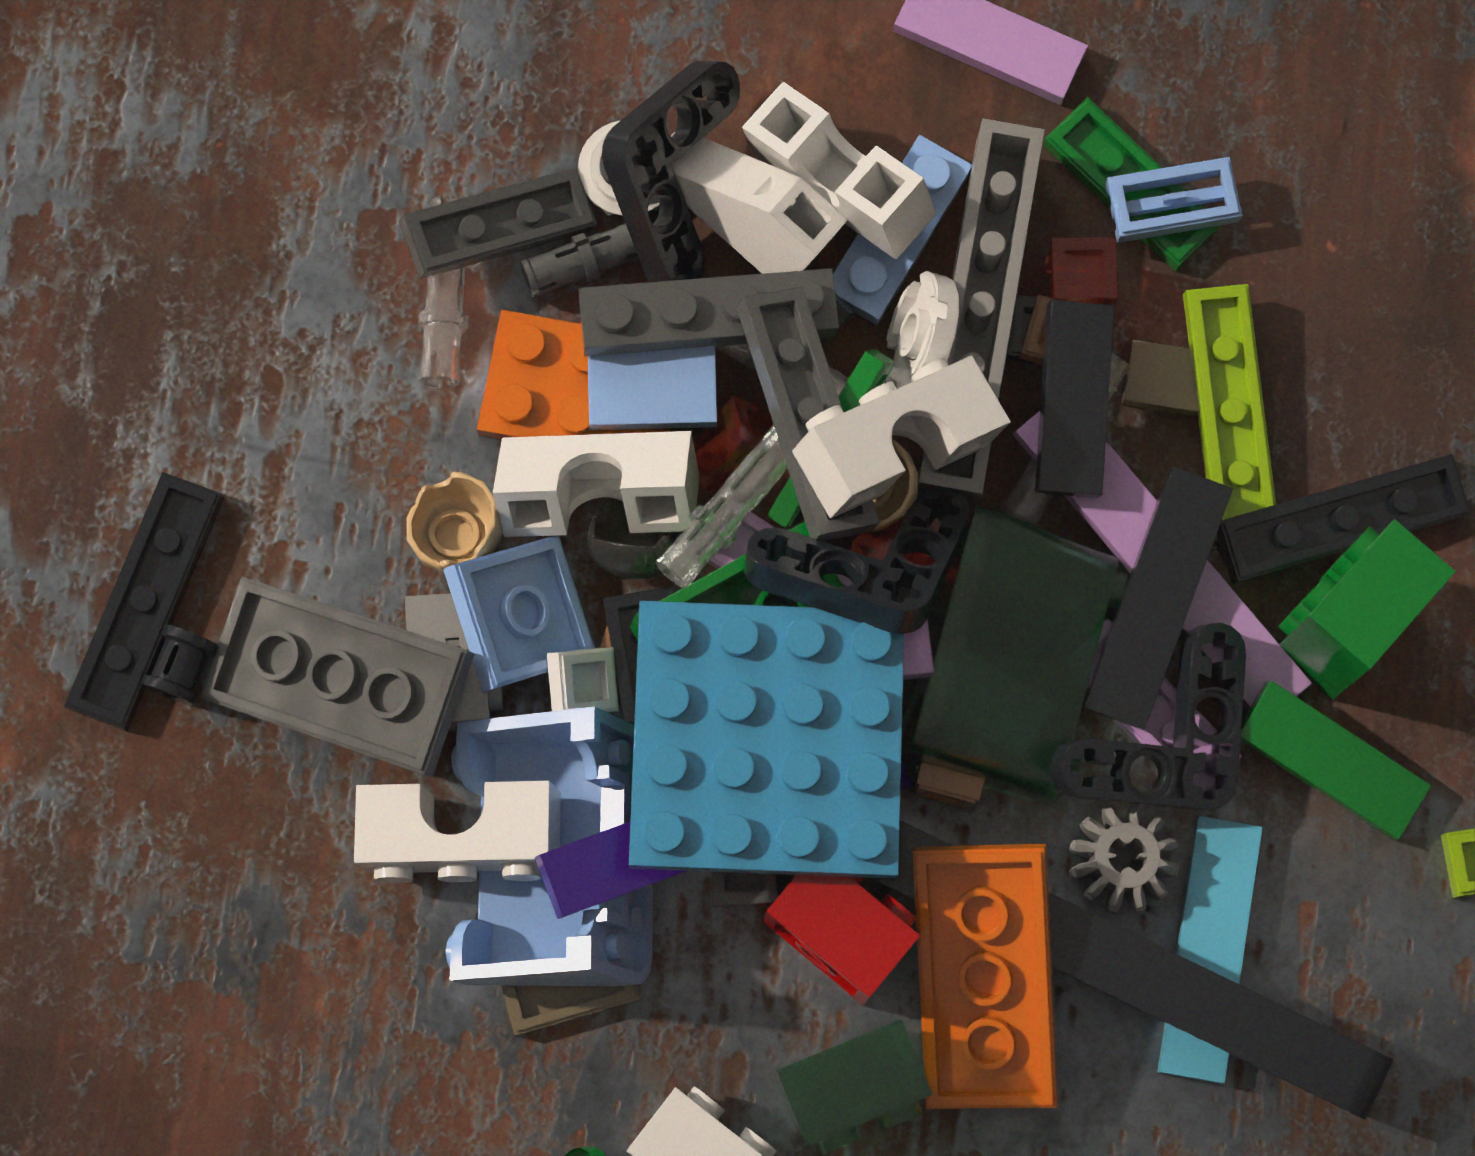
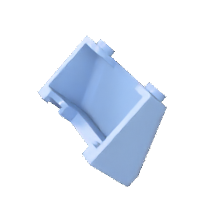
[446,706,653,986]

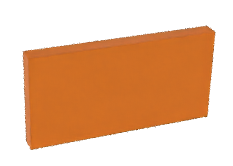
[913,844,1059,1109]

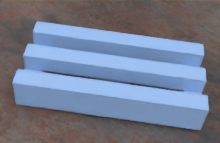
[1105,157,1243,243]

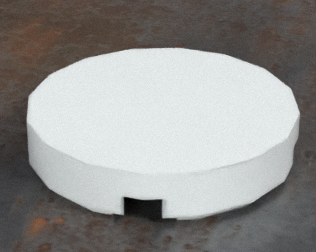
[886,271,959,389]

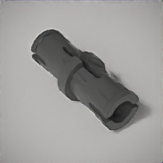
[520,223,639,299]

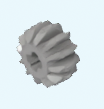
[1068,804,1179,914]

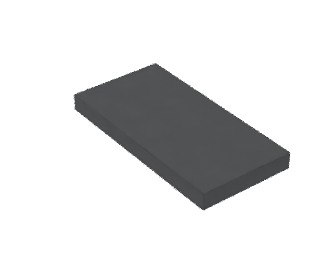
[199,576,475,777]

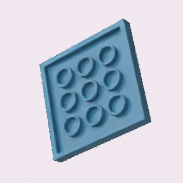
[629,601,904,879]

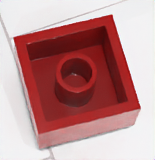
[763,875,920,1006]

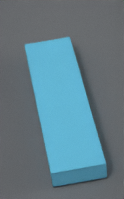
[1157,816,1263,1084]

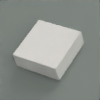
[547,647,619,713]

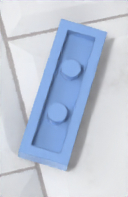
[833,134,972,326]

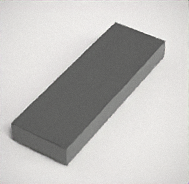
[399,167,597,279]

